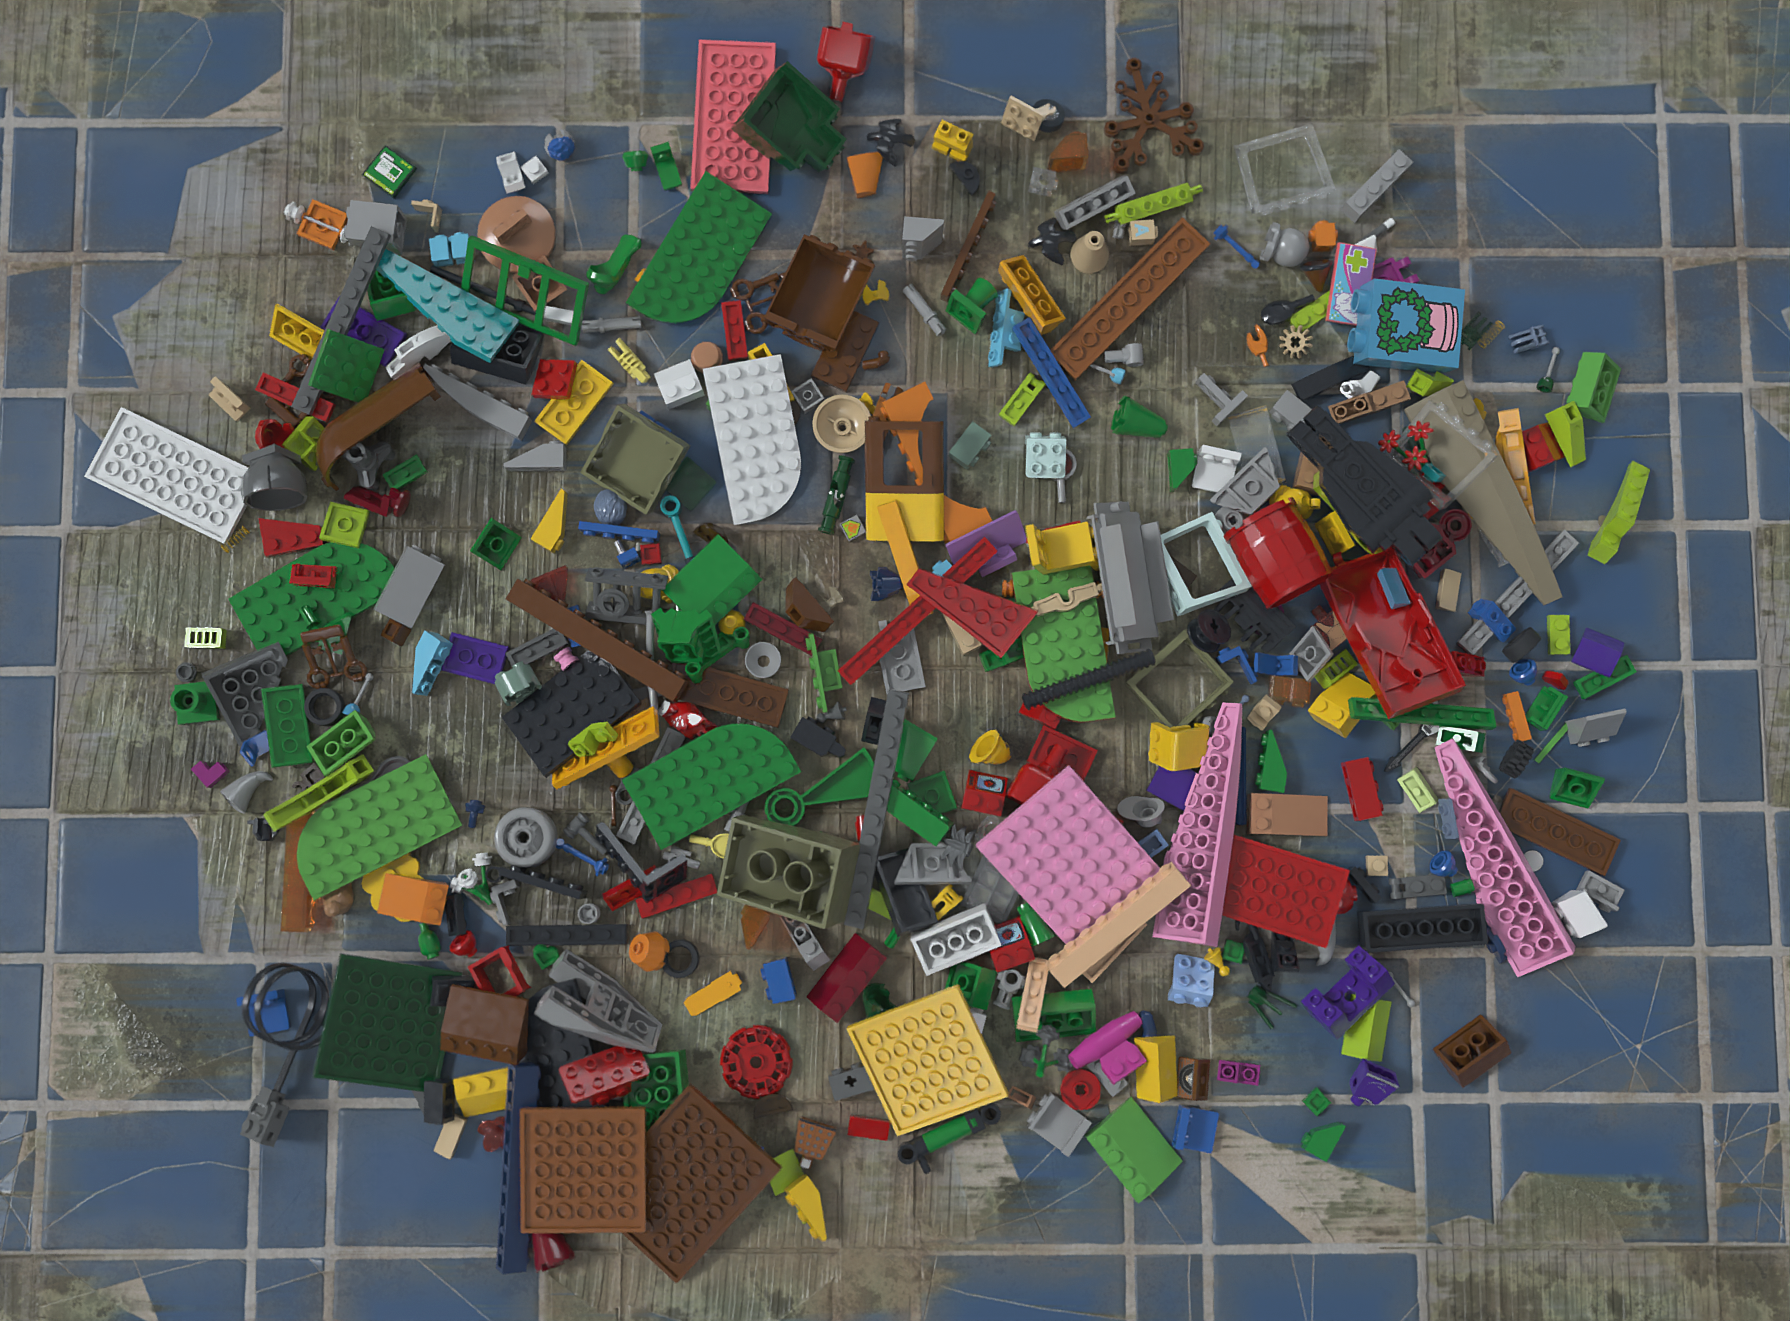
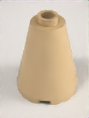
[1070,231,1109,274]

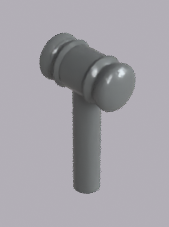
[563,812,607,855]

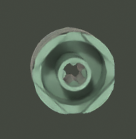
[495,661,542,706]

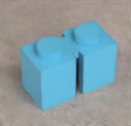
[429,232,470,267]

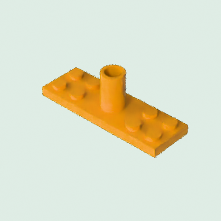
[552,706,660,790]

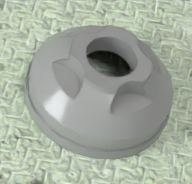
[745,642,781,678]

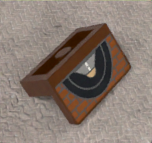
[1176,1057,1210,1101]

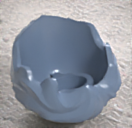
[594,489,627,526]

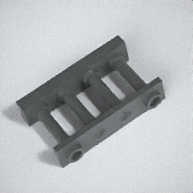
[585,567,668,625]

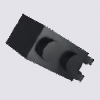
[790,716,846,758]

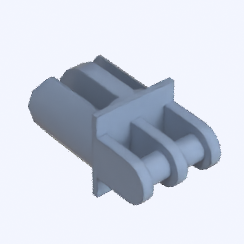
[1508,325,1550,354]

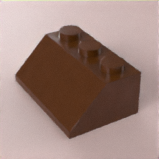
[1433,1014,1511,1088]

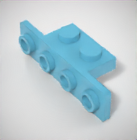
[988,289,1025,368]

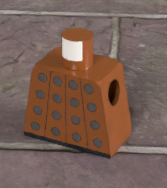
[795,1116,837,1169]

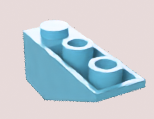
[412,630,453,696]

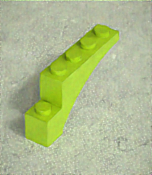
[1587,461,1650,564]
[263,755,374,832]

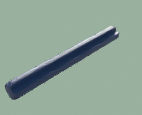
[1235,727,1247,825]

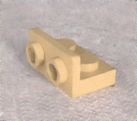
[209,376,251,421]

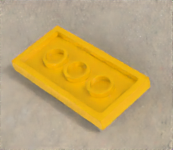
[534,360,614,446]

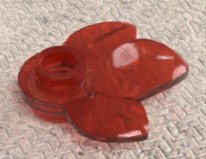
[477,1116,505,1152]

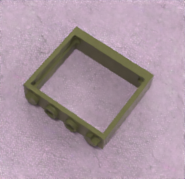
[1125,629,1233,727]

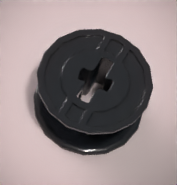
[1187,609,1231,653]

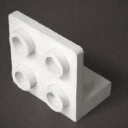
[1192,445,1242,493]

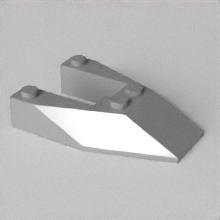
[535,949,662,1053]

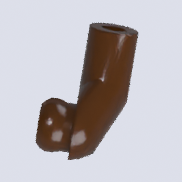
[862,350,890,370]

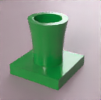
[945,278,998,335]
[170,682,220,725]

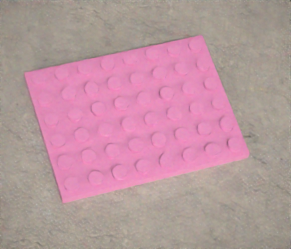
[976,766,1160,944]

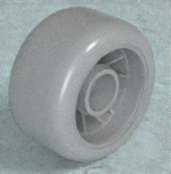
[494,807,558,868]

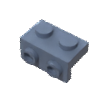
[1438,797,1459,839]

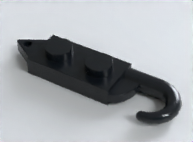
[1235,920,1275,992]

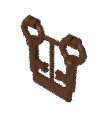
[730,272,786,334]
[265,354,336,428]
[300,624,367,689]

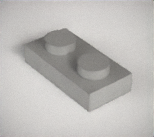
[1087,1059,1128,1097]

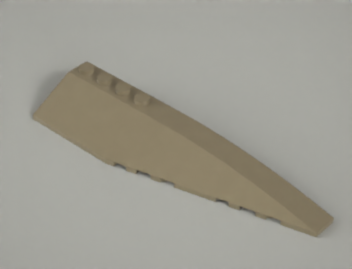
[1404,380,1563,606]

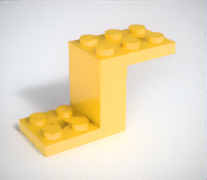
[1025,521,1100,575]

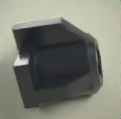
[247,818,279,841]

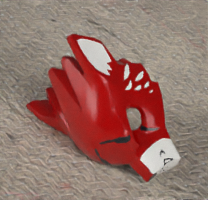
[658,700,717,740]

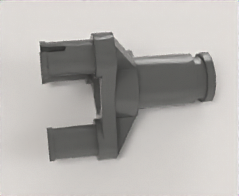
[341,442,395,491]

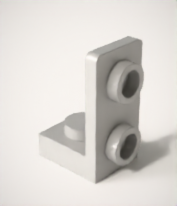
[490,880,520,926]

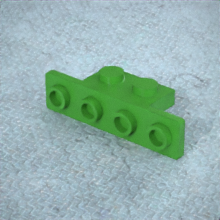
[805,633,842,713]

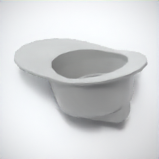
[1117,796,1165,828]

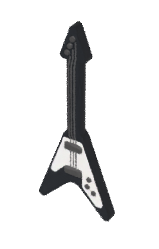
[1384,701,1439,772]

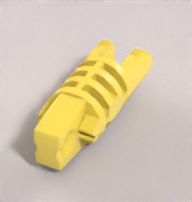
[608,337,651,383]

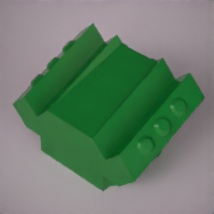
[651,608,721,664]

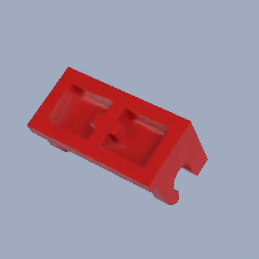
[289,564,337,589]

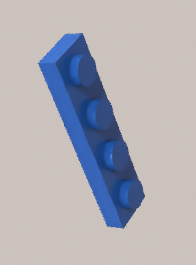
[578,521,660,544]

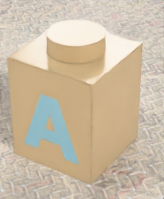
[1128,220,1158,246]

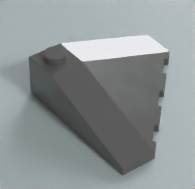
[202,642,288,748]

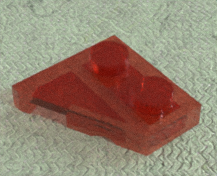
[531,565,568,602]

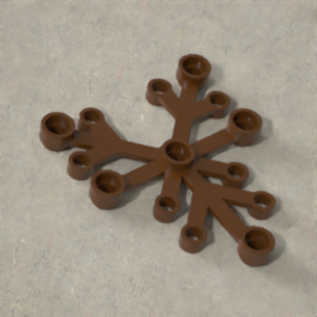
[1104,58,1204,174]

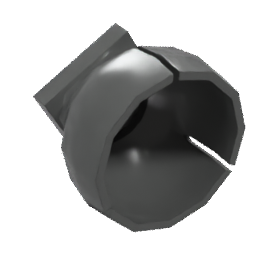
[241,444,308,511]

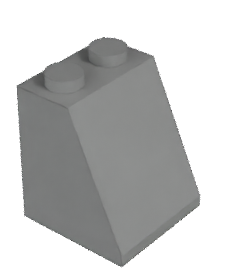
[344,200,407,255]

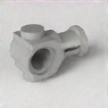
[993,968,1026,1010]

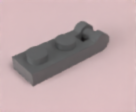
[1388,875,1447,899]

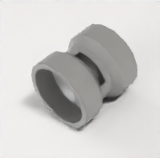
[578,903,601,924]

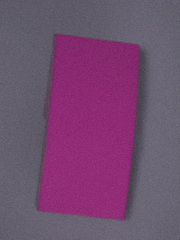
[1217,1060,1261,1086]

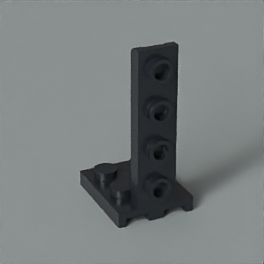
[595,822,688,903]

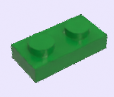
[383,454,428,490]

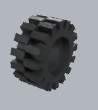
[1499,740,1534,779]

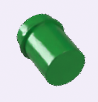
[1450,879,1475,897]

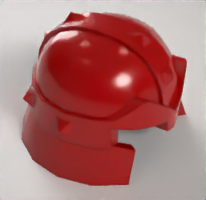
[254,419,294,449]

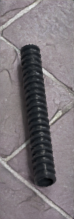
[1022,648,1156,710]

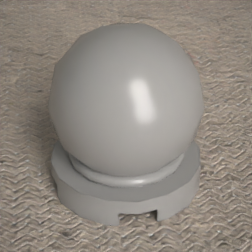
[1260,222,1309,267]

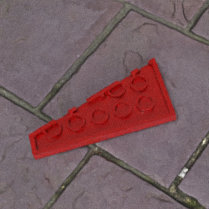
[906,568,1039,658]

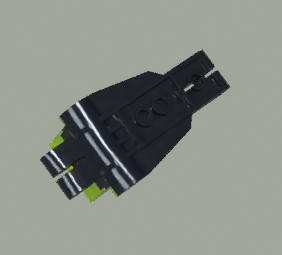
[1286,406,1442,566]

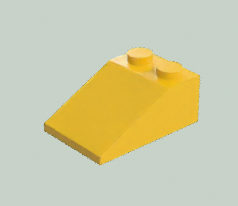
[1308,672,1377,739]

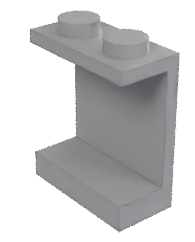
[1027,1092,1092,1157]

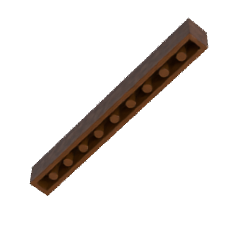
[505,578,689,703]

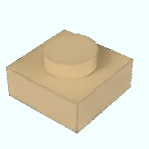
[1366,856,1388,876]

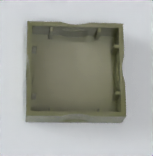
[580,404,691,515]

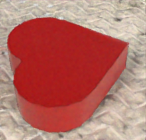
[1542,670,1569,690]

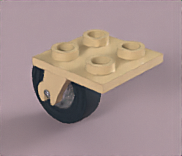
[1001,96,1065,141]

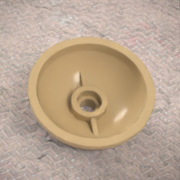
[813,395,870,453]

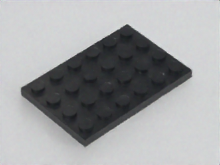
[502,650,642,778]

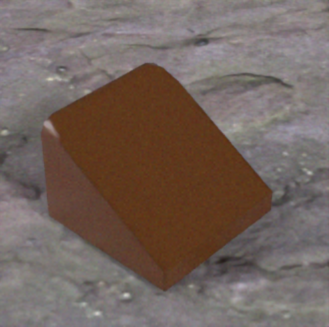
[381,618,411,646]

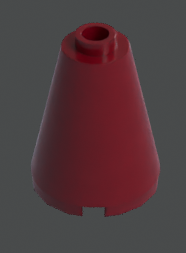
[532,1233,576,1273]

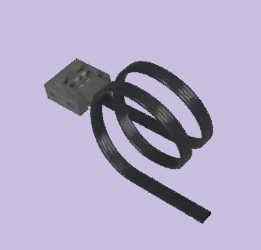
[240,963,329,1148]

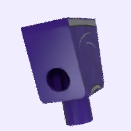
[1349,1058,1400,1106]

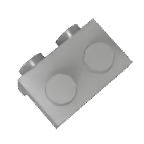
[1576,870,1624,913]

